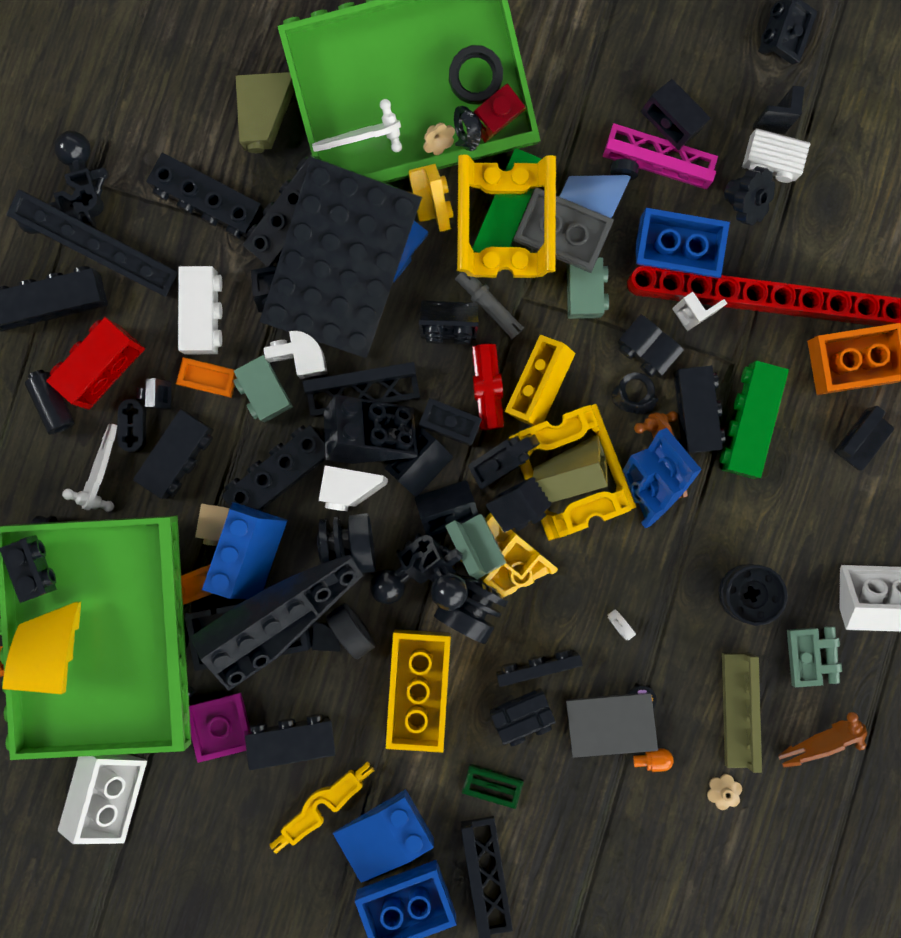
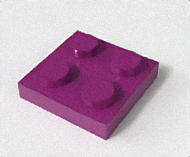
[189,692,250,763]

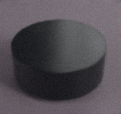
[610,159,639,180]

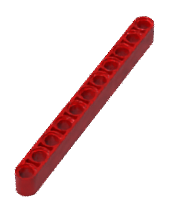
[627,266,901,326]

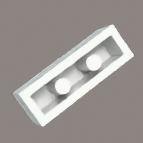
[178,266,222,354]

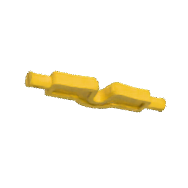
[269,762,375,854]

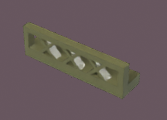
[722,653,762,773]

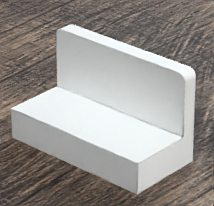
[672,292,728,331]

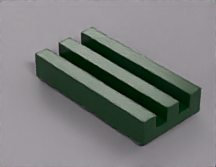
[462,764,524,809]

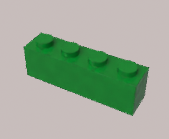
[472,148,541,253]
[720,361,789,479]

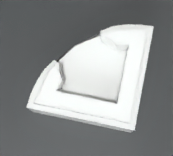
[608,609,636,640]

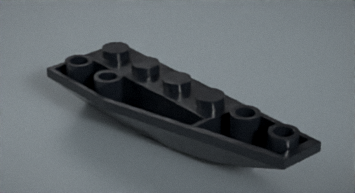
[190,555,363,691]

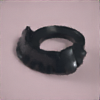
[454,106,482,151]
[612,372,659,414]

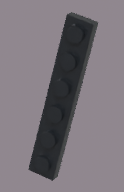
[6,189,179,297]

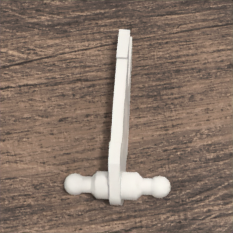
[312,99,402,152]
[62,424,117,512]

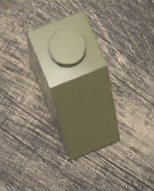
[236,72,294,153]
[533,435,608,503]

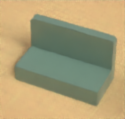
[445,514,506,579]

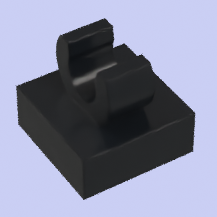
[137,378,172,410]

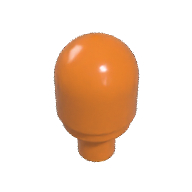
[633,748,674,772]

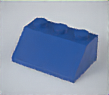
[636,208,730,278]
[202,502,287,599]

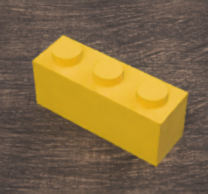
[505,335,576,426]

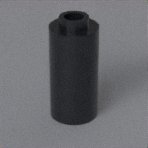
[24,370,75,435]

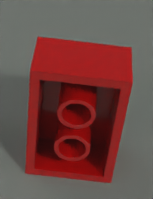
[46,317,146,410]

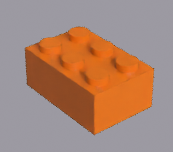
[807,323,901,395]

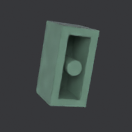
[567,258,609,319]
[233,355,293,423]

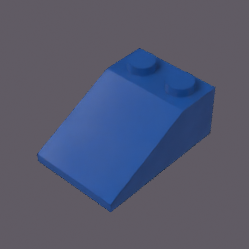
[333,789,434,883]

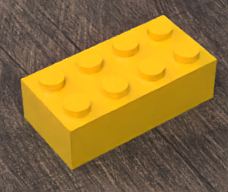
[386,629,451,753]

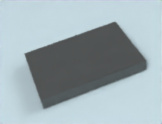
[513,187,614,273]
[566,692,658,758]

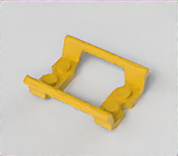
[457,155,556,278]
[509,404,636,541]

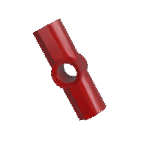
[472,344,504,430]

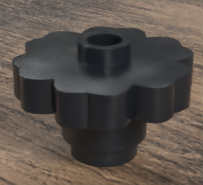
[724,166,775,226]

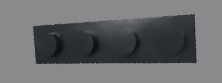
[0,266,108,331]

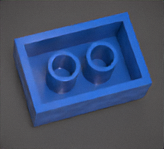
[355,860,456,938]

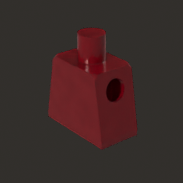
[474,83,527,143]

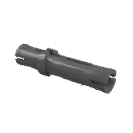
[455,272,525,340]

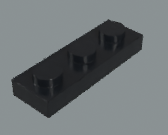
[496,649,583,687]

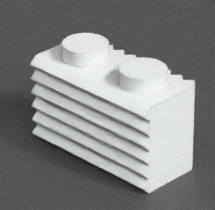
[742,128,810,183]

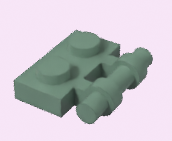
[787,626,842,687]

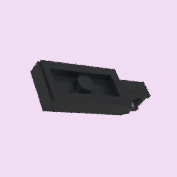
[468,434,540,490]

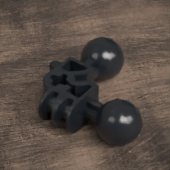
[16,131,109,234]
[370,533,468,611]

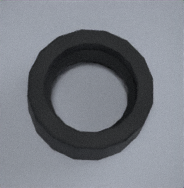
[449,45,503,104]
[326,603,375,659]

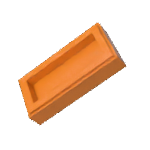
[176,357,237,398]

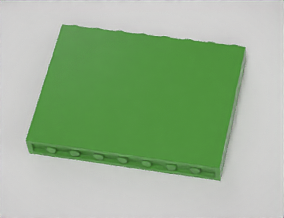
[278,0,541,183]
[0,515,191,760]

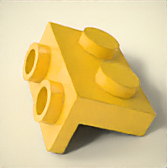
[408,164,453,232]

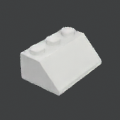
[319,466,388,511]
[839,565,901,631]
[58,754,147,844]

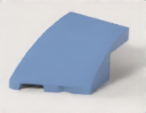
[559,175,630,218]

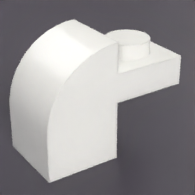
[263,331,328,379]

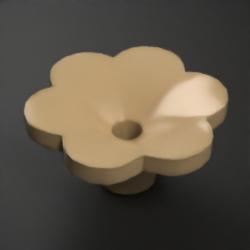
[423,123,455,155]
[707,774,742,810]

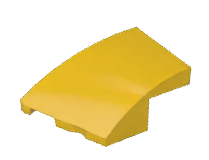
[460,513,558,597]
[2,601,81,694]

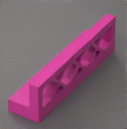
[603,123,718,190]

